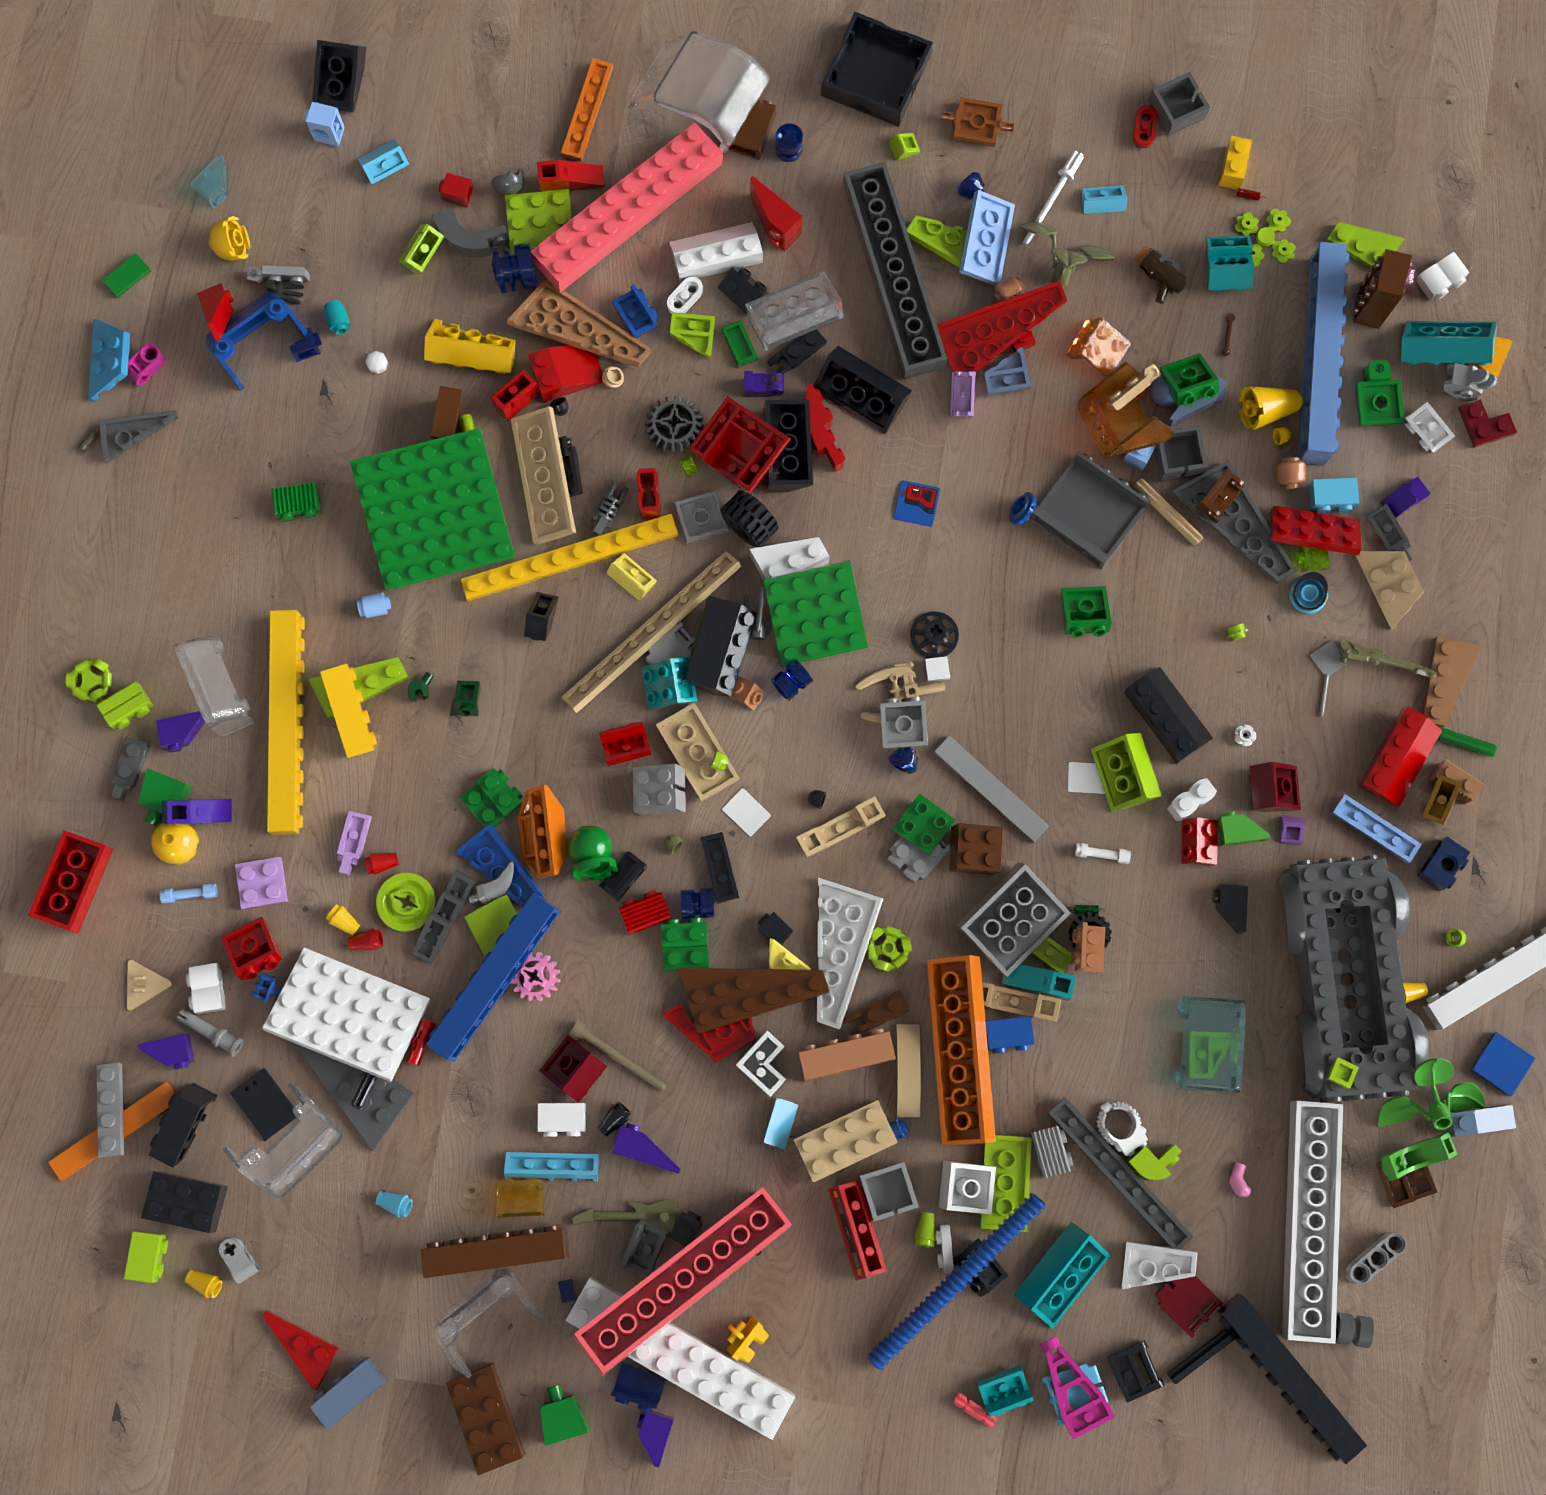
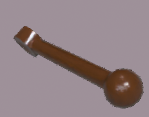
[1222,313,1235,356]

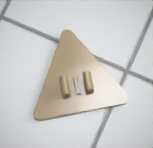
[127,960,173,1010]

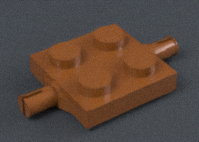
[941,97,1014,147]

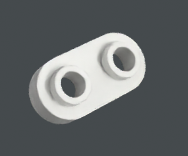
[667,277,703,314]
[935,1225,953,1273]

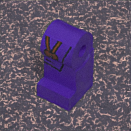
[744,371,784,397]

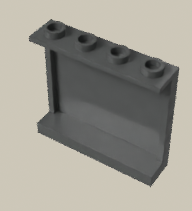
[1030,451,1150,569]

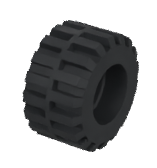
[720,490,779,548]

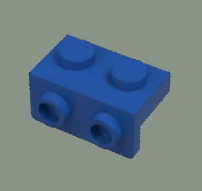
[612,284,658,338]

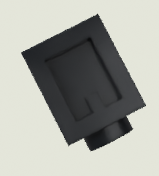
[669,1210,703,1246]

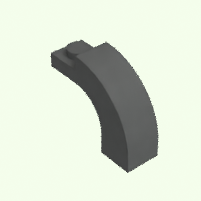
[432,208,509,258]

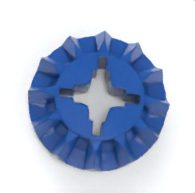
[1009,492,1037,526]

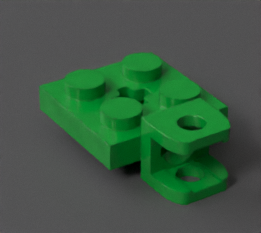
[1355,360,1405,427]

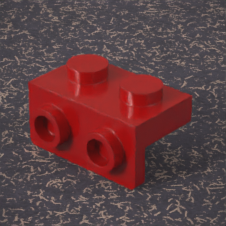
[599,722,651,766]
[1181,817,1218,866]

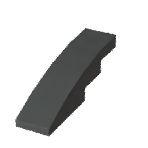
[411,870,477,964]

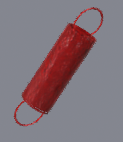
[1231,188,1267,201]

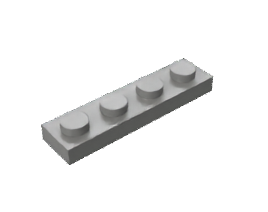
[96,1062,124,1159]

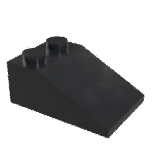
[312,40,366,112]

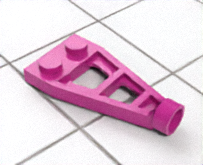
[1040,1336,1115,1440]

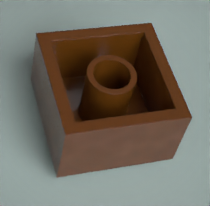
[949,823,1003,875]

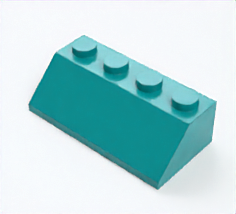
[1401,321,1497,366]
[1013,1221,1111,1329]

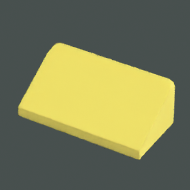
[607,553,657,600]

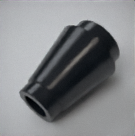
[598,1102,631,1136]

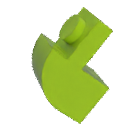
[1125,1144,1182,1180]

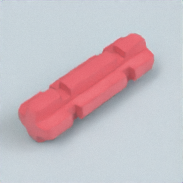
[953,1393,997,1428]

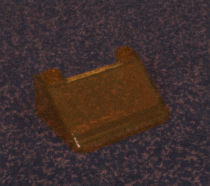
[1078,362,1175,458]

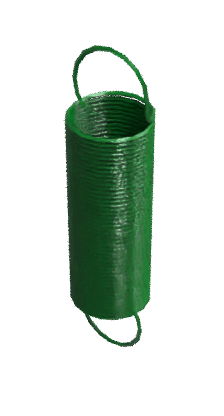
[1070,905,1106,914]

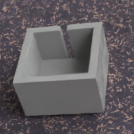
[633,764,686,816]
[859,1162,919,1222]

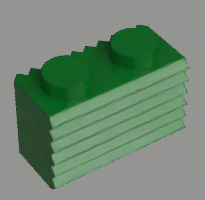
[271,483,321,522]

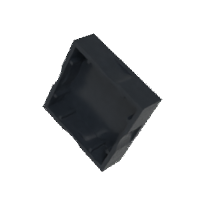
[821,11,933,127]

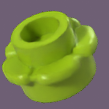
[1226,623,1248,641]

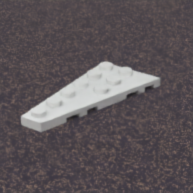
[817,878,883,1029]

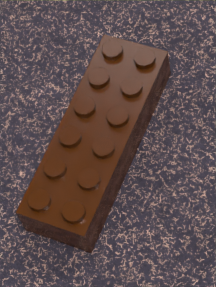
[420,1225,569,1278]

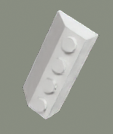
[669,222,763,283]

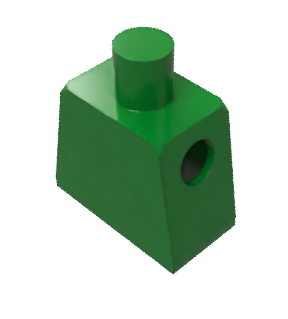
[138,768,192,826]
[541,1384,590,1446]

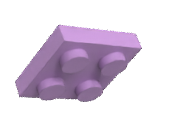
[235,857,288,910]

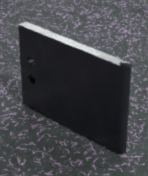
[230,1067,300,1141]

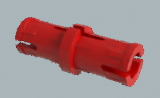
[406,1018,436,1066]

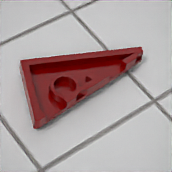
[263,1310,339,1390]

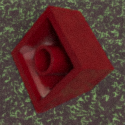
[1249,762,1301,812]
[539,1035,607,1103]

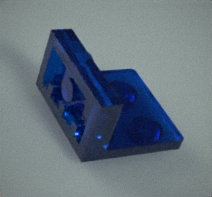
[611,1363,666,1412]

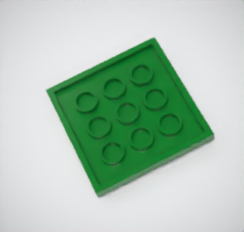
[763,560,868,667]

